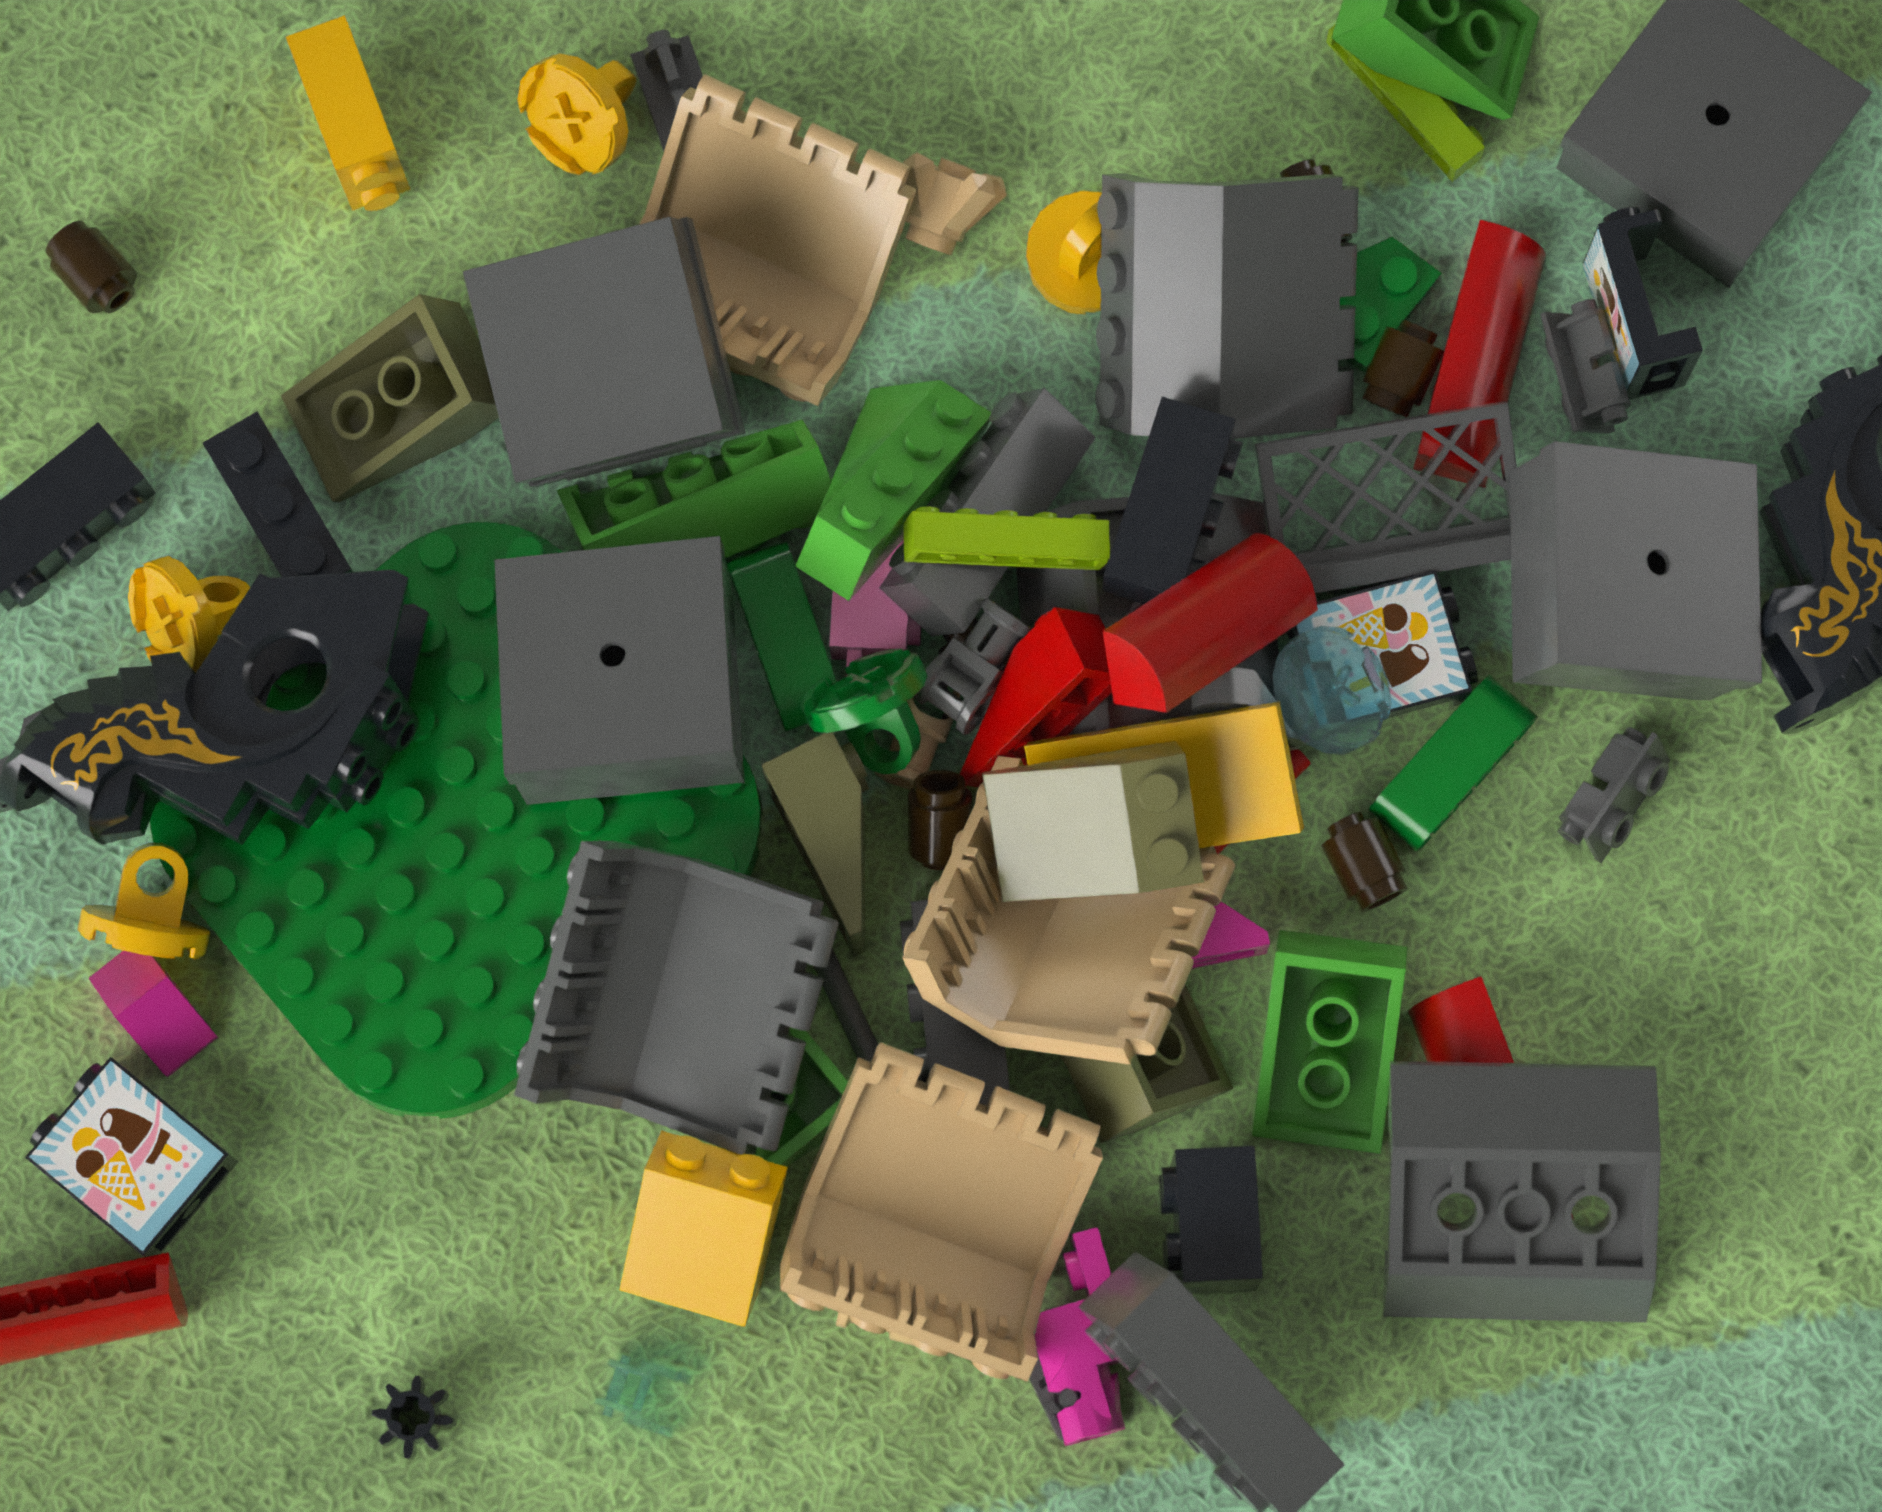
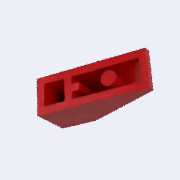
[960,607,1112,787]

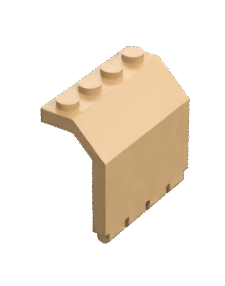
[639,74,917,406]
[902,756,1235,1064]
[780,1042,1103,1382]

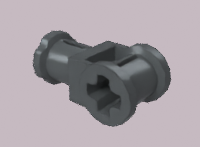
[913,598,1032,735]

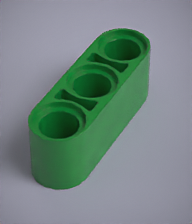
[726,542,837,732]
[1368,675,1538,852]

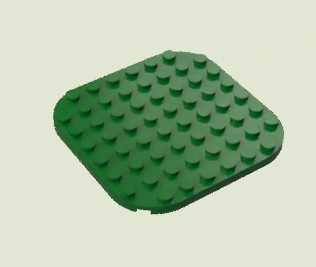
[150,522,763,1119]

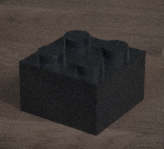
[1159,1146,1263,1294]

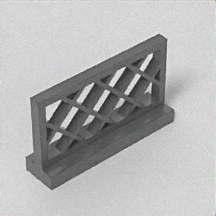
[1254,401,1517,593]

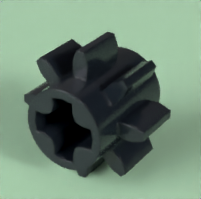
[371,1376,457,1460]

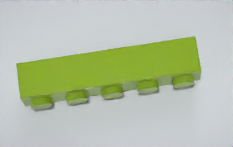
[1326,25,1485,182]
[903,507,1110,570]

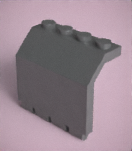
[1095,173,1359,439]
[514,841,839,1155]

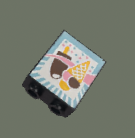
[1583,207,1703,400]
[1287,570,1478,743]
[25,1057,239,1257]

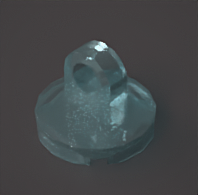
[1271,625,1392,755]

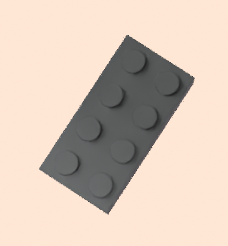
[1078,1252,1345,1512]

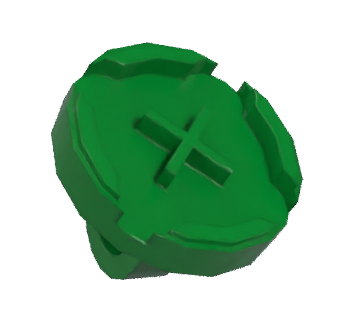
[800,648,928,774]

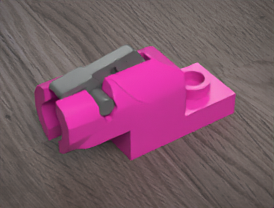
[1029,1227,1126,1446]

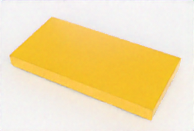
[1024,702,1304,848]

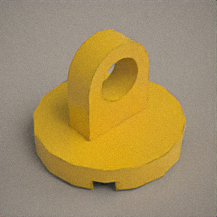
[517,53,637,175]
[1026,191,1102,315]
[128,556,250,673]
[77,843,210,959]

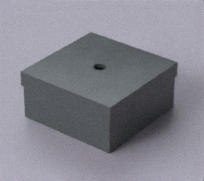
[1556,0,1872,288]
[463,217,746,487]
[1510,441,1762,700]
[495,536,745,805]

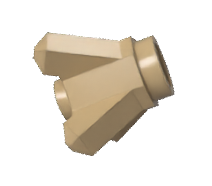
[902,153,1007,255]

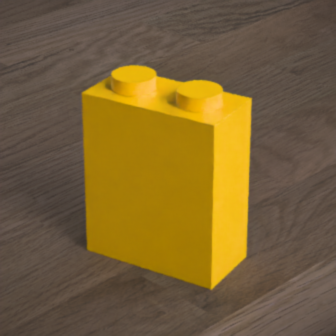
[286,15,411,211]
[620,1131,788,1327]

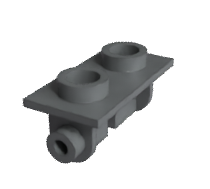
[630,30,703,151]
[1540,299,1631,434]
[1557,727,1670,863]

